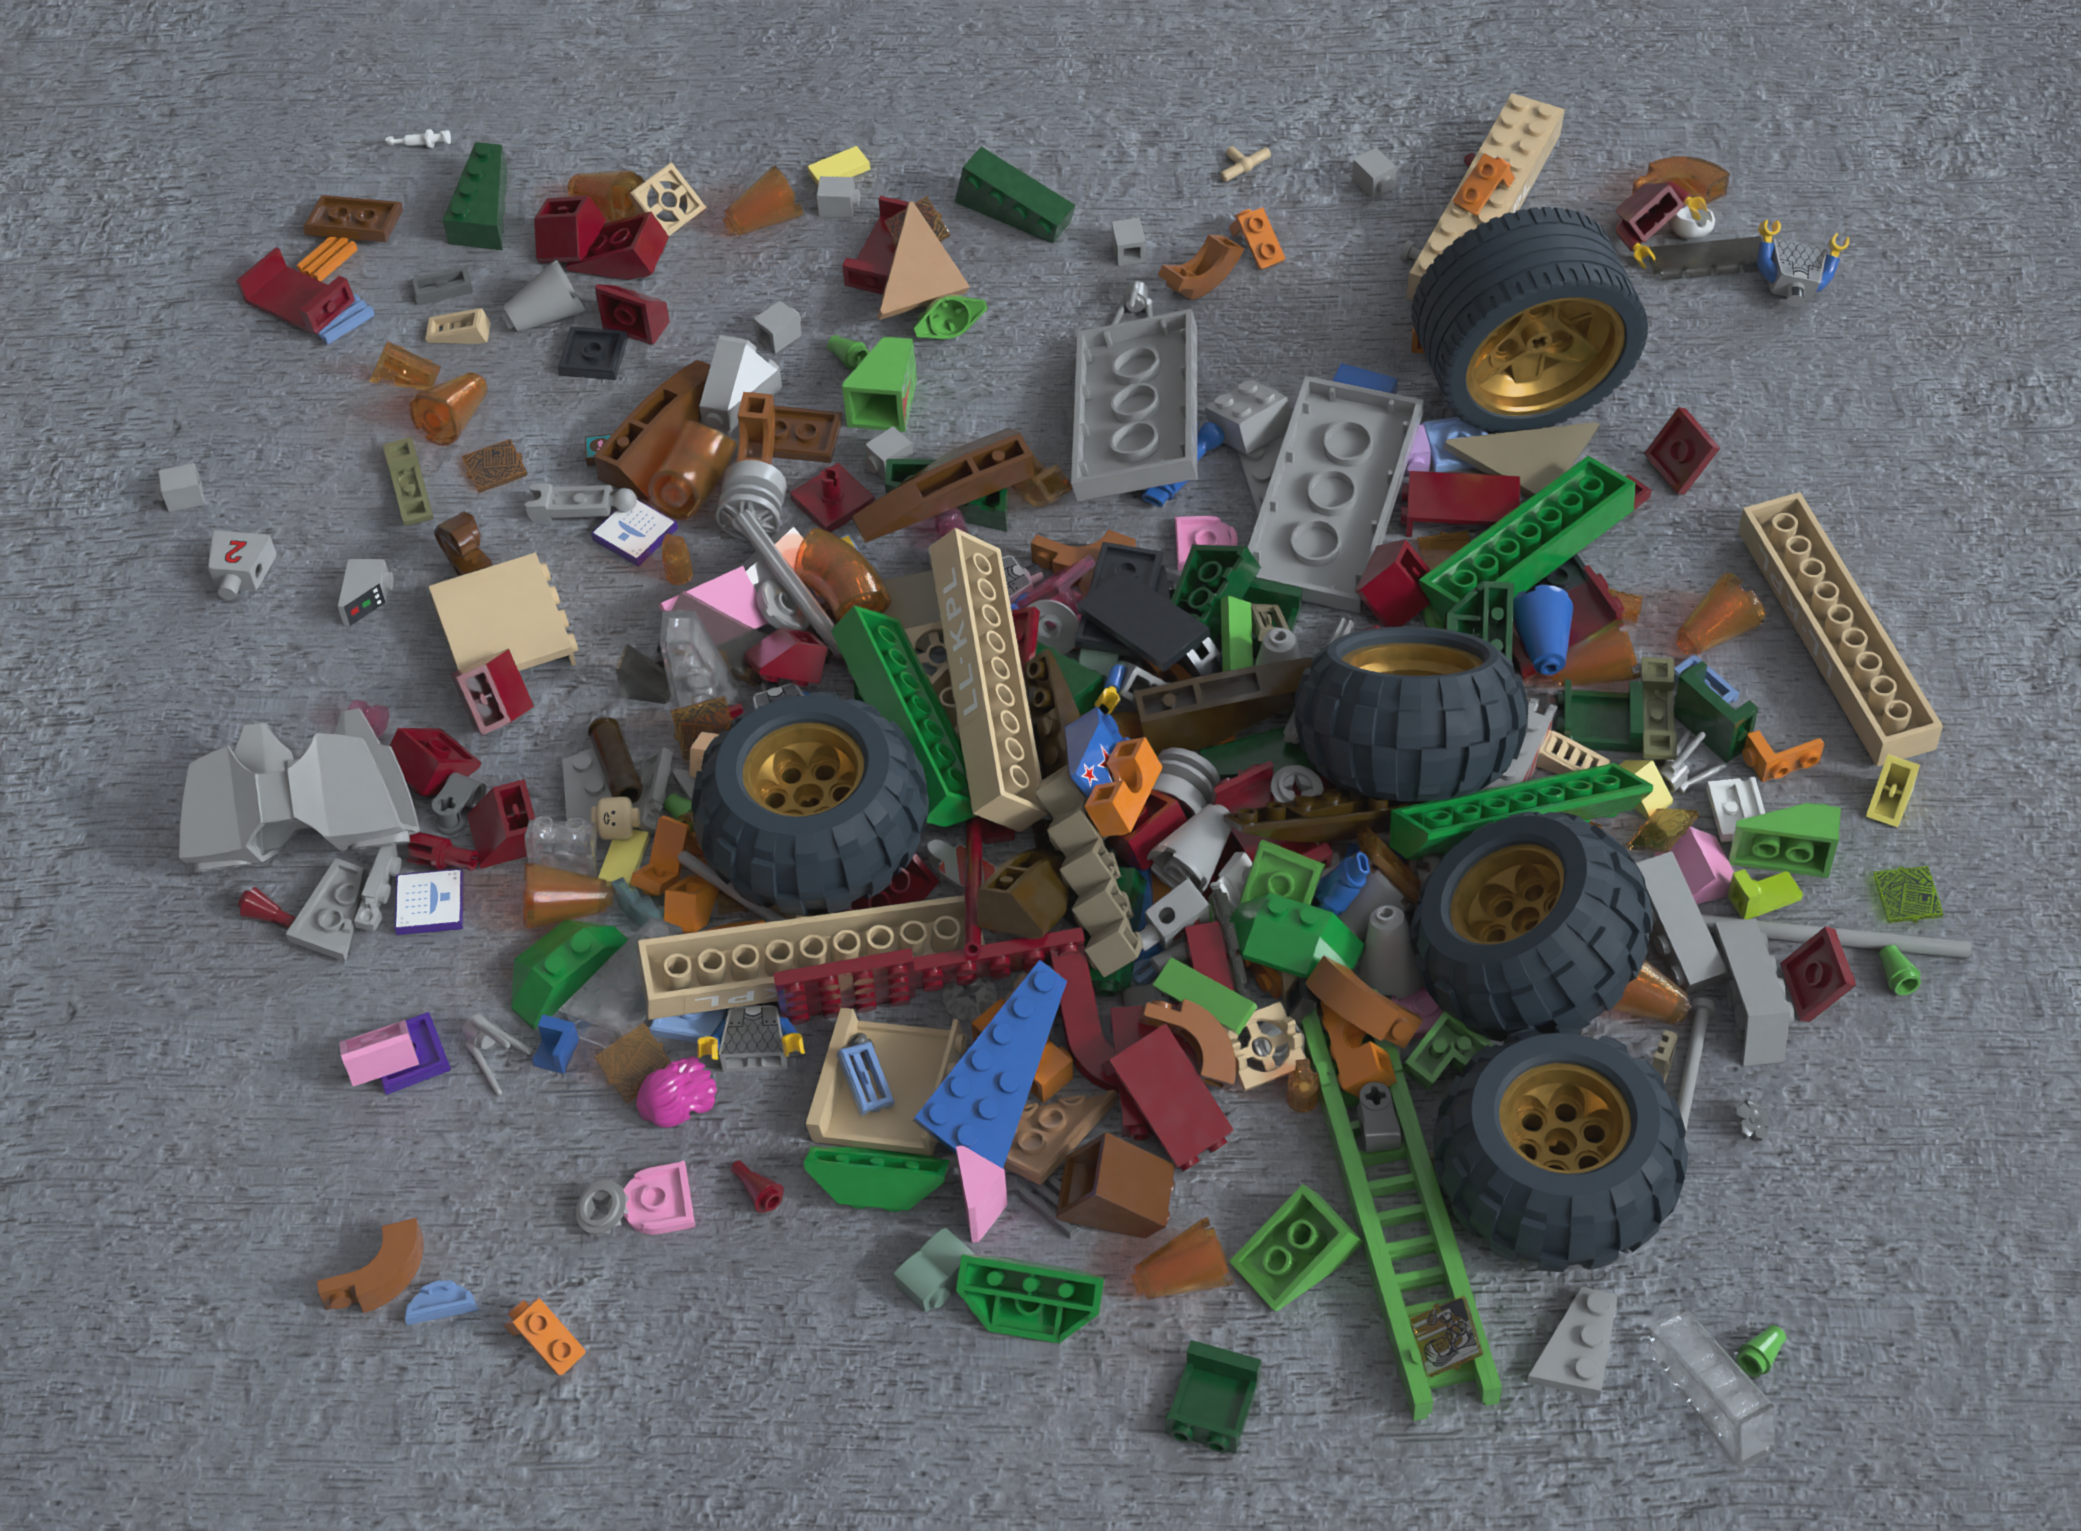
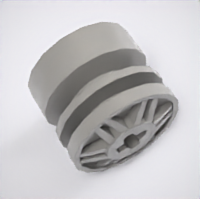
[715,460,787,541]
[1152,747,1220,821]

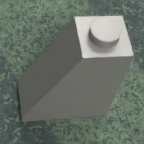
[699,335,782,432]

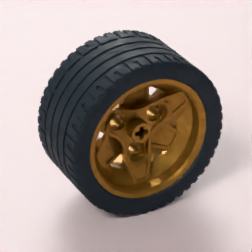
[1411,207,1648,433]

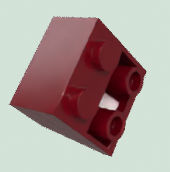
[534,196,606,263]
[1355,539,1431,628]
[743,627,828,687]
[450,649,534,735]
[467,779,545,869]

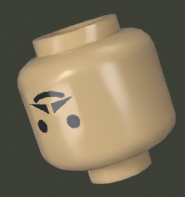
[591,797,640,840]

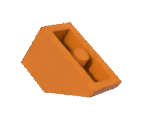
[663,875,719,935]

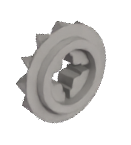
[1270,765,1324,803]
[943,977,997,1021]
[576,1180,629,1236]

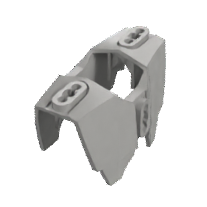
[179,708,420,872]

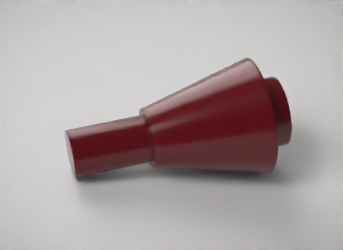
[238,887,296,928]
[731,1160,784,1213]

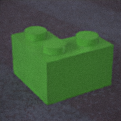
[1402,1011,1494,1090]

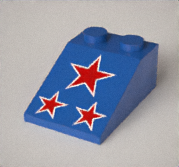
[1065,707,1130,798]

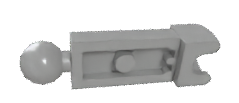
[525,483,637,522]

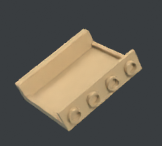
[429,552,579,671]
[806,1008,967,1156]

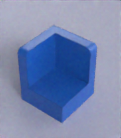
[532,1015,579,1074]

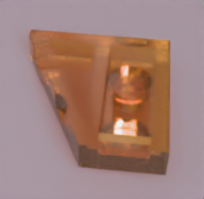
[369,341,441,391]

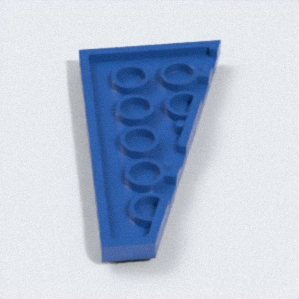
[912,960,1067,1169]

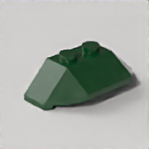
[1445,581,1514,662]

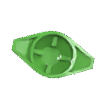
[914,295,988,339]

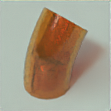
[648,420,738,520]
[794,528,892,622]

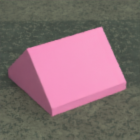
[1654,826,1734,905]
[339,1020,419,1087]
[956,1146,1008,1243]

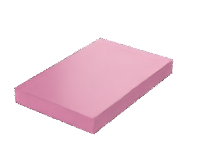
[659,566,769,658]

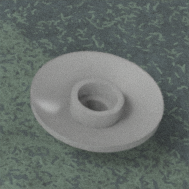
[1027,599,1079,655]

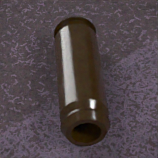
[588,716,643,804]

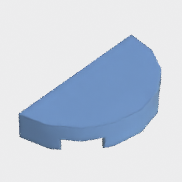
[405,1280,478,1325]

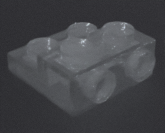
[524,816,599,889]

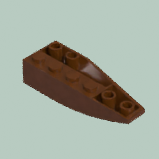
[594,359,711,501]
[852,427,1034,543]

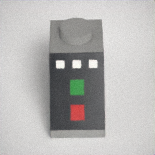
[338,559,394,626]

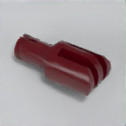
[407,832,479,871]

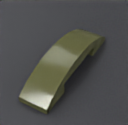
[382,437,434,526]
[1640,657,1677,760]

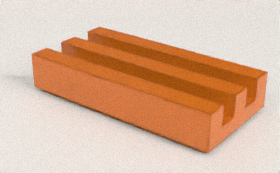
[296,237,358,281]

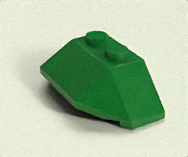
[1225,893,1364,979]
[511,919,636,1030]
[804,1146,950,1212]
[956,1254,1105,1343]

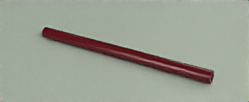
[964,816,983,956]

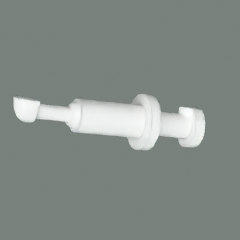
[385,129,451,148]

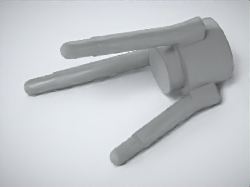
[1111,281,1153,325]
[1658,730,1726,794]
[462,1014,532,1096]

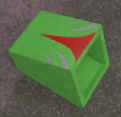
[842,337,917,432]

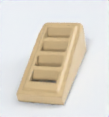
[425,308,491,344]
[1537,730,1610,774]

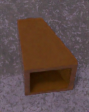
[1056,1132,1175,1238]

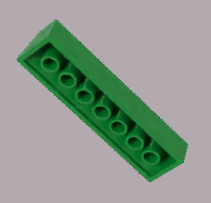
[1419,456,1635,623]
[831,605,978,827]
[1390,763,1654,860]

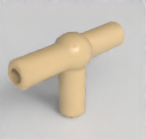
[1220,146,1271,182]

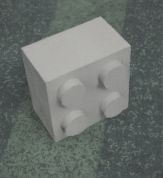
[1204,379,1292,455]

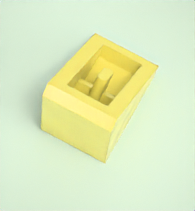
[1866,754,1920,827]
[1619,760,1673,821]

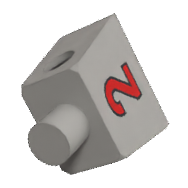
[208,530,277,600]
[1138,878,1210,952]

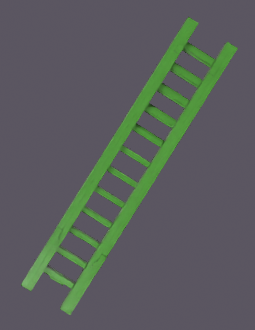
[1297,989,1502,1421]

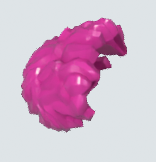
[636,1056,717,1128]

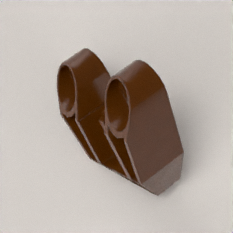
[434,511,493,576]

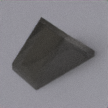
[616,644,677,704]

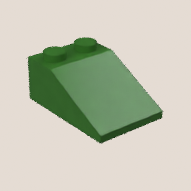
[1728,803,1841,878]
[1229,1184,1364,1312]

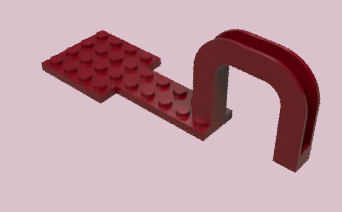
[773,921,1234,1094]

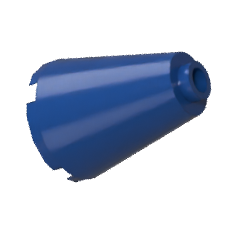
[1513,585,1573,675]

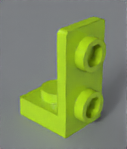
[1728,869,1803,919]

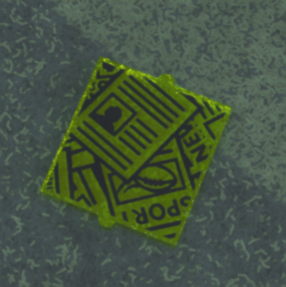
[1873,866,1944,923]

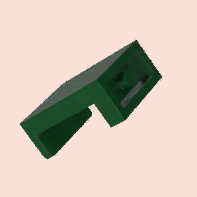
[1241,578,1302,659]
[1674,661,1759,764]
[1556,679,1644,752]
[1165,1340,1261,1454]

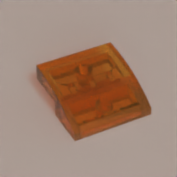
[1357,826,1421,902]

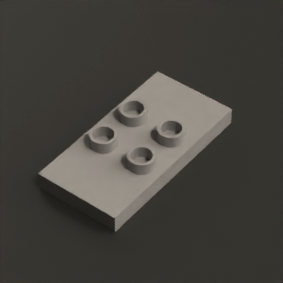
[1071,309,1197,502]
[1248,375,1423,613]

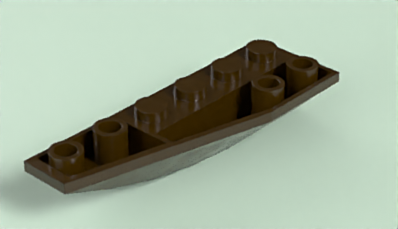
[1025,649,1080,849]
[1133,657,1313,757]
[1224,789,1429,842]
[977,848,1071,939]

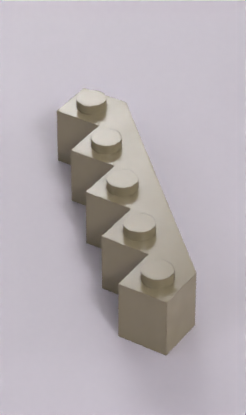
[1035,764,1143,977]

